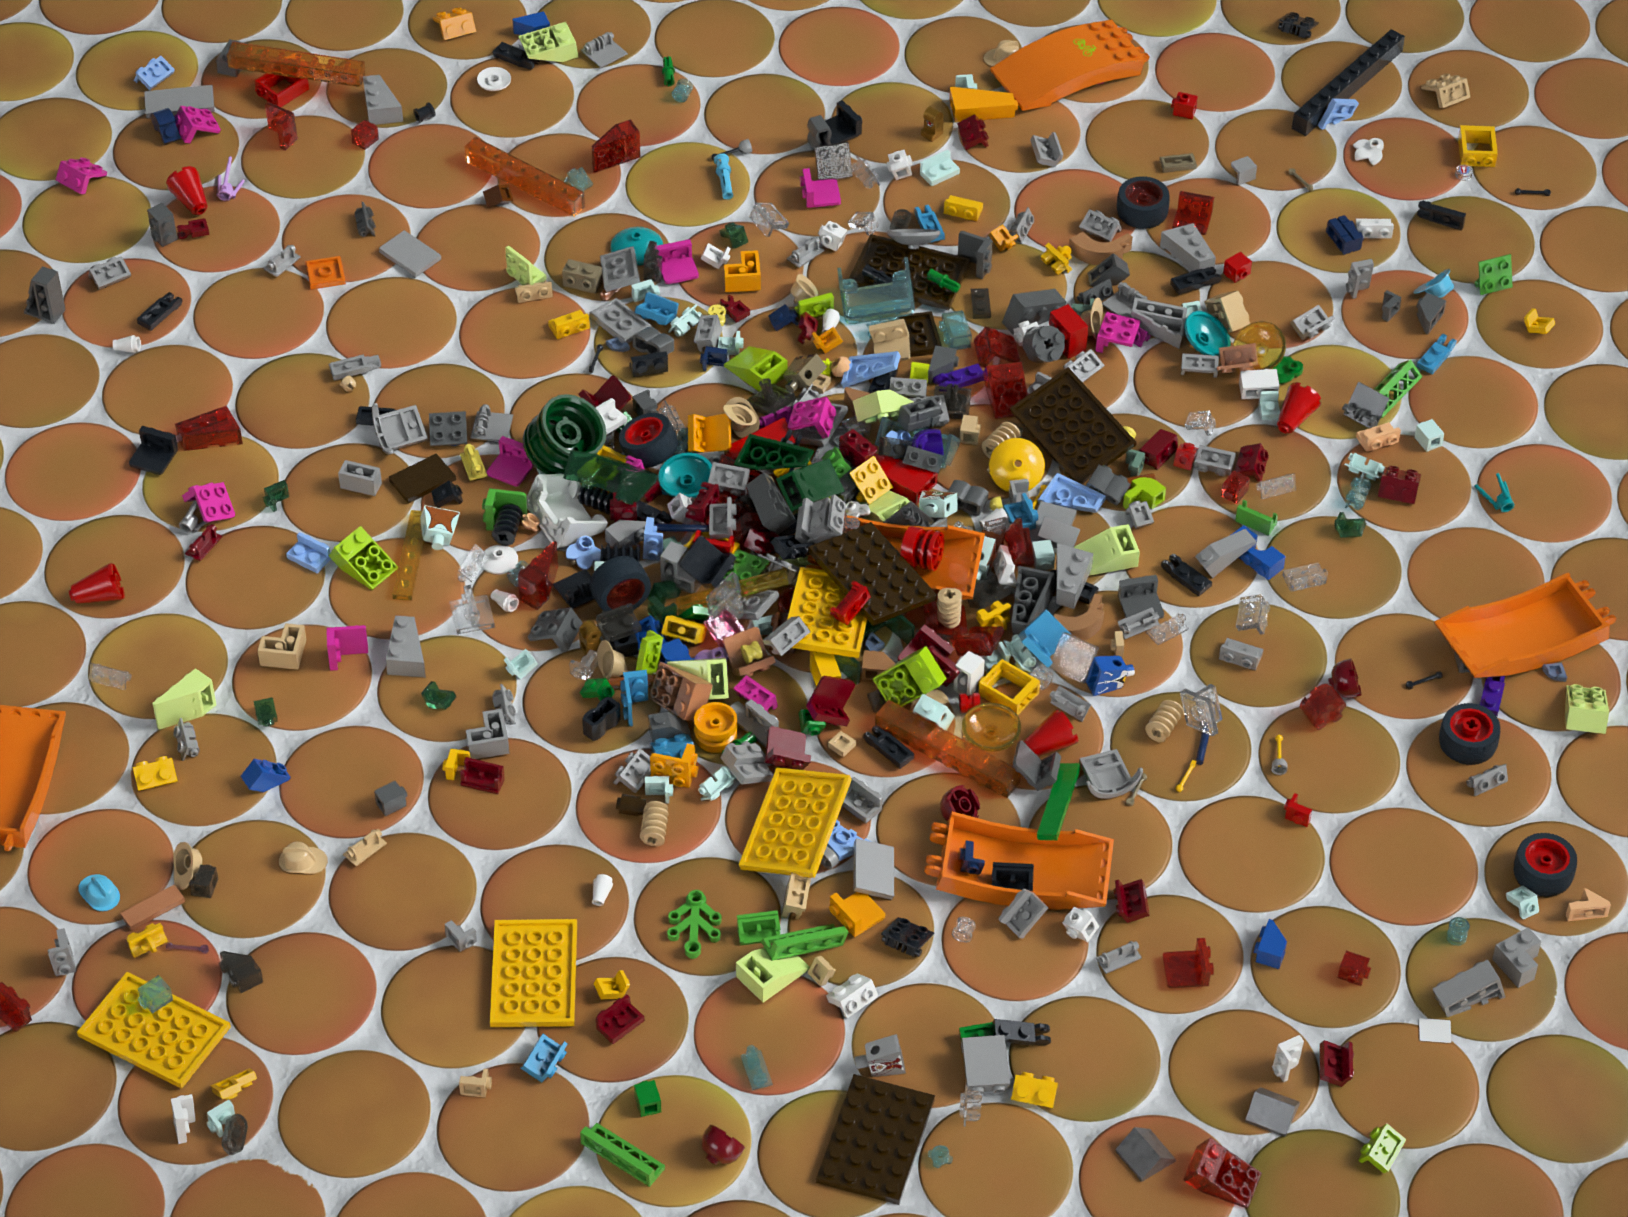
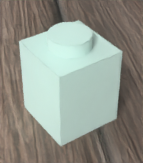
[1414,419,1444,452]
[1031,540,1055,570]

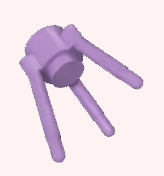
[216,156,245,201]

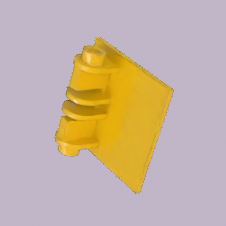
[849,456,893,505]

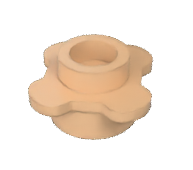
[521,513,540,532]

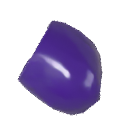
[910,429,944,456]

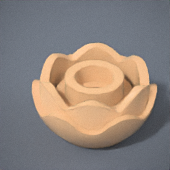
[831,356,851,377]

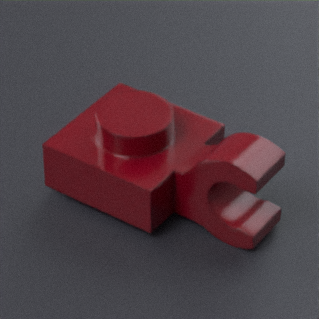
[177,218,209,239]
[797,312,819,345]

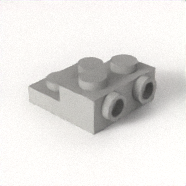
[720,741,774,784]

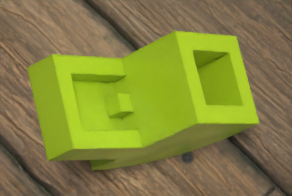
[1123,477,1166,510]

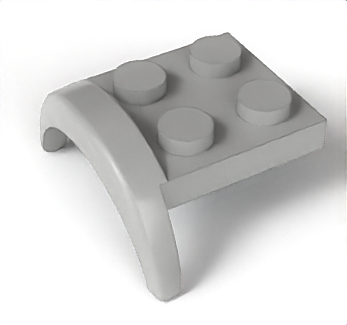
[372,403,428,455]
[1079,749,1143,799]

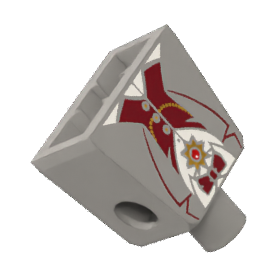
[855,1034,906,1077]

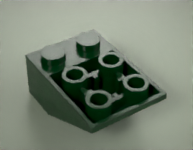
[776,459,845,514]

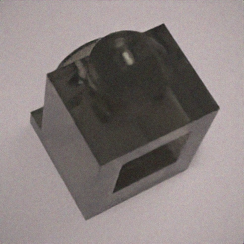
[189,864,218,898]

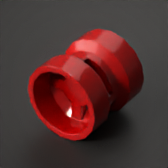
[959,693,980,713]

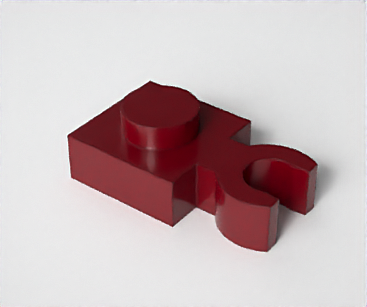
[720,295,750,323]

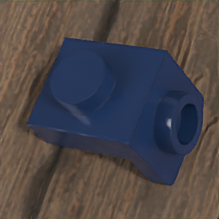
[768,304,799,331]
[700,346,728,371]
[958,840,985,875]

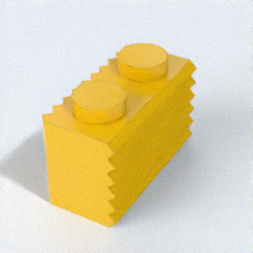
[661,615,707,644]

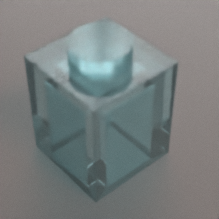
[138,975,173,1013]

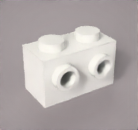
[1239,369,1279,399]
[954,651,985,696]

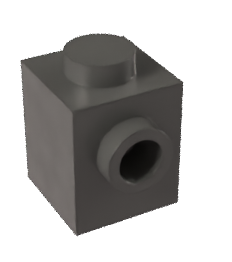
[374,781,407,816]

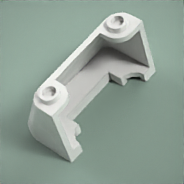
[527,474,608,548]

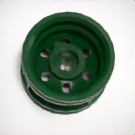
[523,394,607,475]

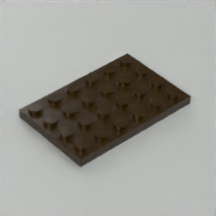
[848,234,971,310]
[1010,367,1137,484]
[808,522,937,626]
[816,1074,935,1205]

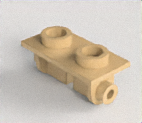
[515,280,553,303]
[343,829,387,866]

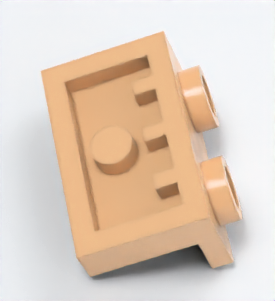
[1356,422,1401,452]

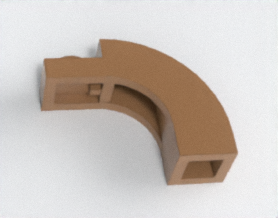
[1069,232,1133,265]
[1054,594,1104,643]

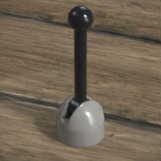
[711,139,752,160]

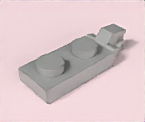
[329,354,381,381]

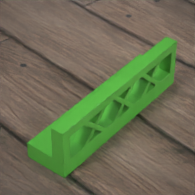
[1374,359,1422,418]
[761,923,848,961]
[580,1123,665,1187]

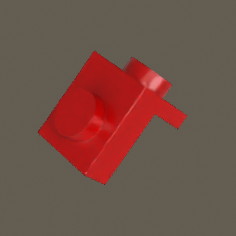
[1173,443,1199,470]
[1284,793,1312,827]

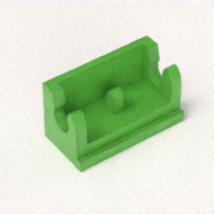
[1235,500,1278,536]
[737,910,781,946]

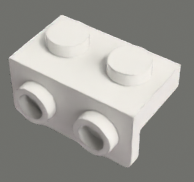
[826,973,878,1018]

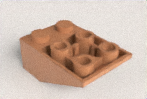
[649,662,713,721]

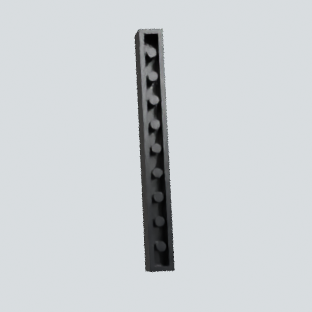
[1292,29,1405,136]

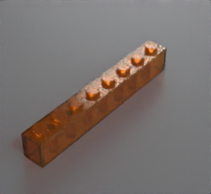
[227,42,365,87]
[464,137,585,217]
[875,700,1021,798]

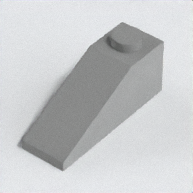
[1195,529,1257,578]

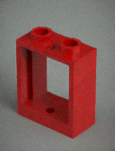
[255,61,309,109]

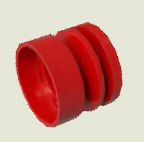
[900,526,944,571]

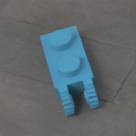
[914,205,945,242]
[1417,334,1457,375]

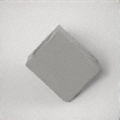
[1231,156,1257,185]
[1009,479,1030,503]

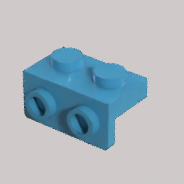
[635,292,679,325]
[1004,493,1039,533]
[650,734,694,758]
[521,1034,568,1083]

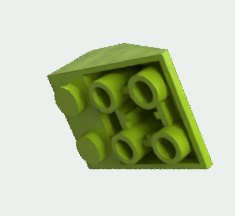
[724,346,788,394]
[328,526,399,590]
[872,646,947,711]

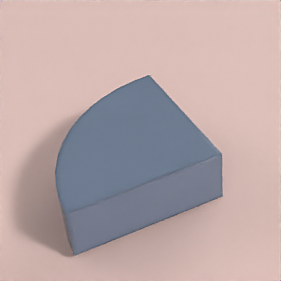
[606,337,630,352]
[865,632,885,652]
[1542,663,1567,682]

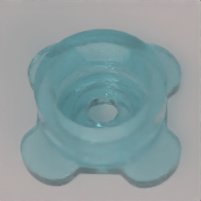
[928,1145,953,1168]

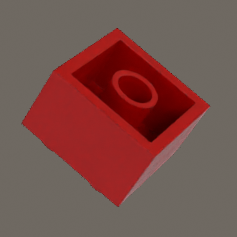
[1049,304,1088,359]

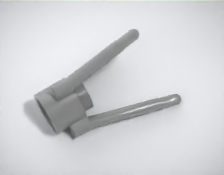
[179,500,207,533]

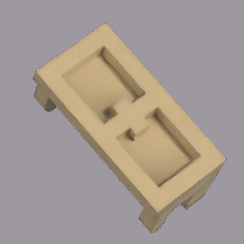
[781,872,811,920]

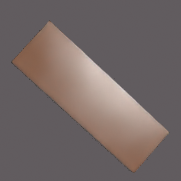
[120,885,185,931]

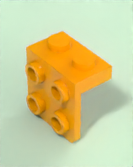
[433,7,476,40]
[687,414,731,453]
[650,744,698,788]
[829,892,885,938]

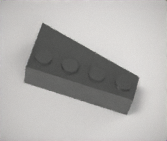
[1012,566,1056,636]

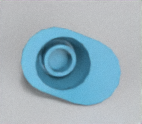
[1413,269,1454,298]
[78,874,120,911]

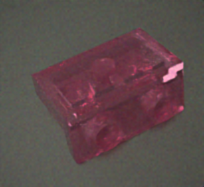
[703,606,746,648]

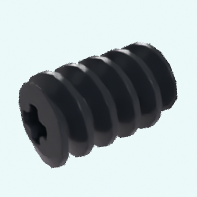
[578,481,620,515]
[492,504,522,546]
[600,543,640,562]

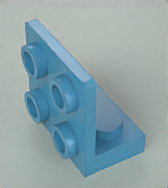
[1018,609,1072,668]
[620,670,648,726]

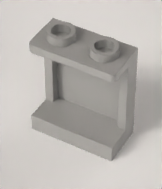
[795,495,846,544]
[961,1035,1010,1095]

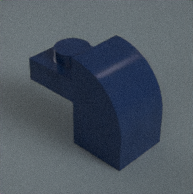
[150,108,181,145]

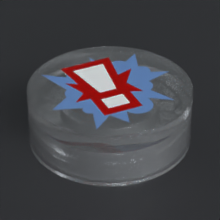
[1455,164,1473,181]

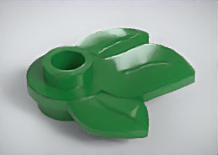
[1268,356,1304,384]

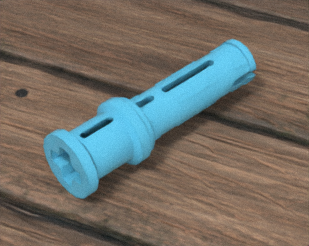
[714,154,734,200]

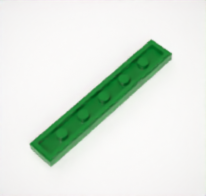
[1037,763,1080,841]

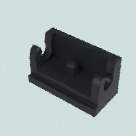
[992,862,1034,891]

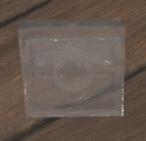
[706,571,744,619]
[449,585,495,635]
[1049,632,1099,684]
[1180,684,1223,736]

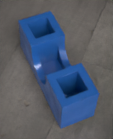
[1231,525,1286,580]

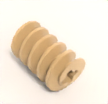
[982,422,1021,459]
[937,588,962,628]
[1145,700,1184,742]
[640,801,669,846]

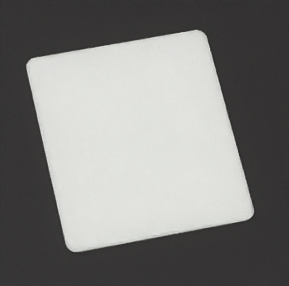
[1419,1018,1451,1043]

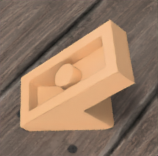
[1566,888,1611,922]

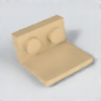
[1421,74,1471,108]
[869,319,910,361]

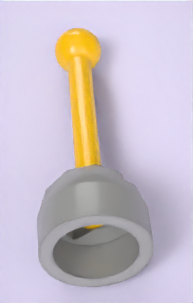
[1272,735,1288,775]

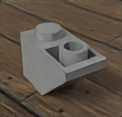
[605,520,646,549]

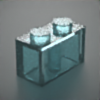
[939,310,972,350]

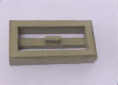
[1159,153,1197,173]

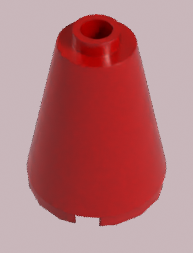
[166,166,208,215]
[1277,382,1321,434]
[69,563,125,604]
[1023,709,1079,757]

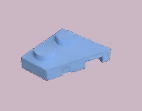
[1318,98,1359,130]

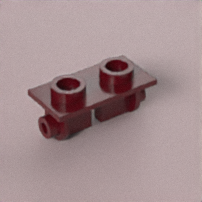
[185,524,222,561]

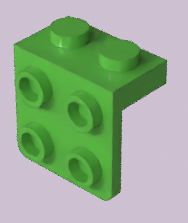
[482,488,527,531]

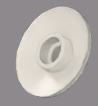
[477,67,511,91]
[480,545,518,575]

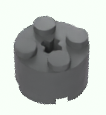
[1023,326,1065,363]

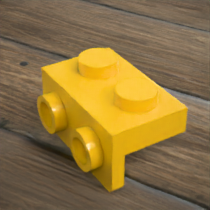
[132,756,178,792]
[1011,1072,1058,1108]

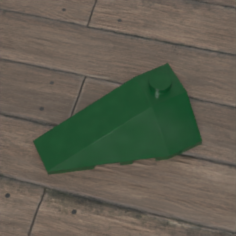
[734,434,814,470]

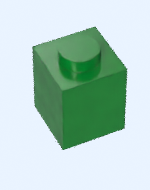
[634,1080,662,1117]

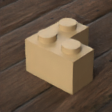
[1204,291,1250,332]
[258,623,306,670]

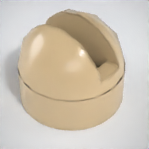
[340,375,356,392]

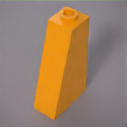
[949,87,1018,122]

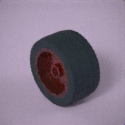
[1117,176,1170,229]
[589,556,651,616]

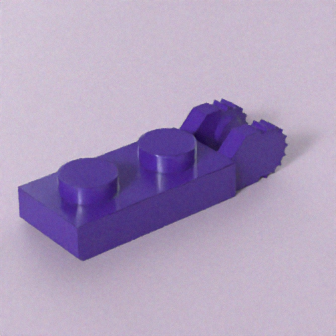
[933,364,986,392]
[1480,676,1505,716]

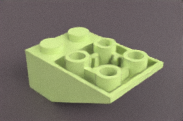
[518,22,578,62]
[853,390,913,424]
[859,491,910,522]
[1074,524,1140,576]
[667,658,729,700]
[153,668,216,730]
[1565,684,1609,734]
[736,945,810,1003]

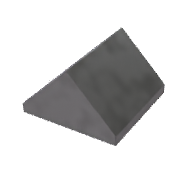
[1245,1087,1300,1137]
[1115,1127,1176,1182]

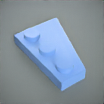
[841,351,901,388]
[1038,473,1106,513]
[827,820,871,861]

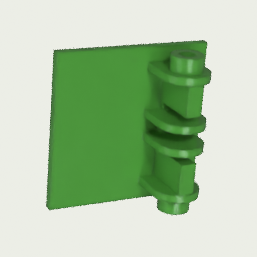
[1475,254,1513,295]
[723,549,770,589]

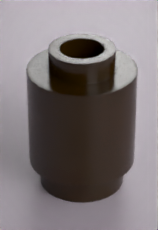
[616,794,646,816]

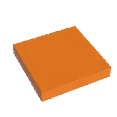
[305,256,346,290]

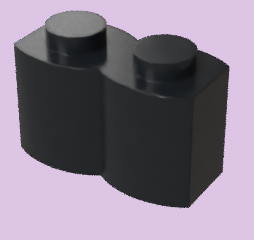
[582,697,621,741]

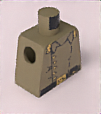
[783,353,827,393]

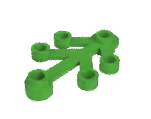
[667,890,722,959]

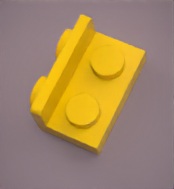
[944,195,983,221]
[548,310,590,339]

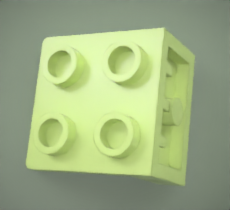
[505,246,546,285]

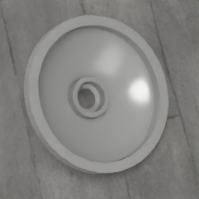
[887,229,940,249]

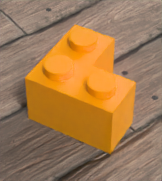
[724,250,761,292]

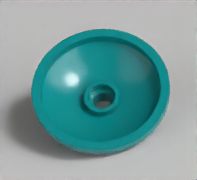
[611,226,663,266]
[1184,311,1231,358]
[658,453,712,498]

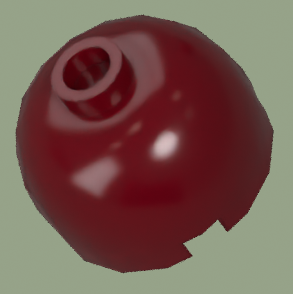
[1328,658,1362,698]
[940,785,980,821]
[701,1124,745,1165]

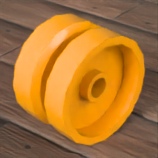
[694,702,737,753]

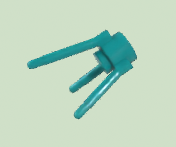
[1474,473,1515,513]

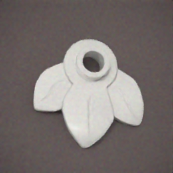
[1353,138,1384,166]
[845,501,870,518]

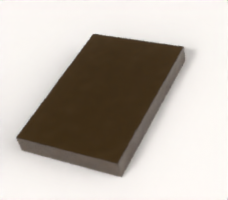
[897,311,942,357]
[389,453,456,504]

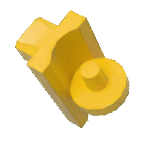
[1041,243,1072,275]
[976,600,1011,633]
[126,923,168,958]

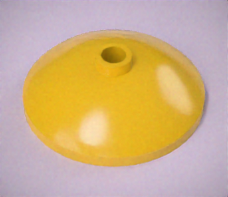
[989,438,1045,492]

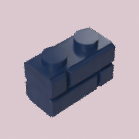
[1326,215,1364,255]

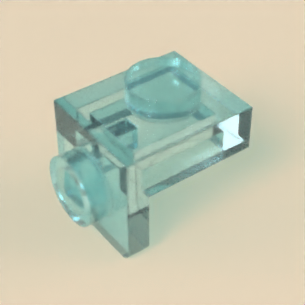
[564,167,593,194]

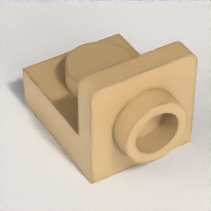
[459,1068,492,1098]

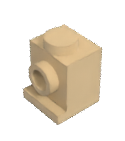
[959,415,981,445]

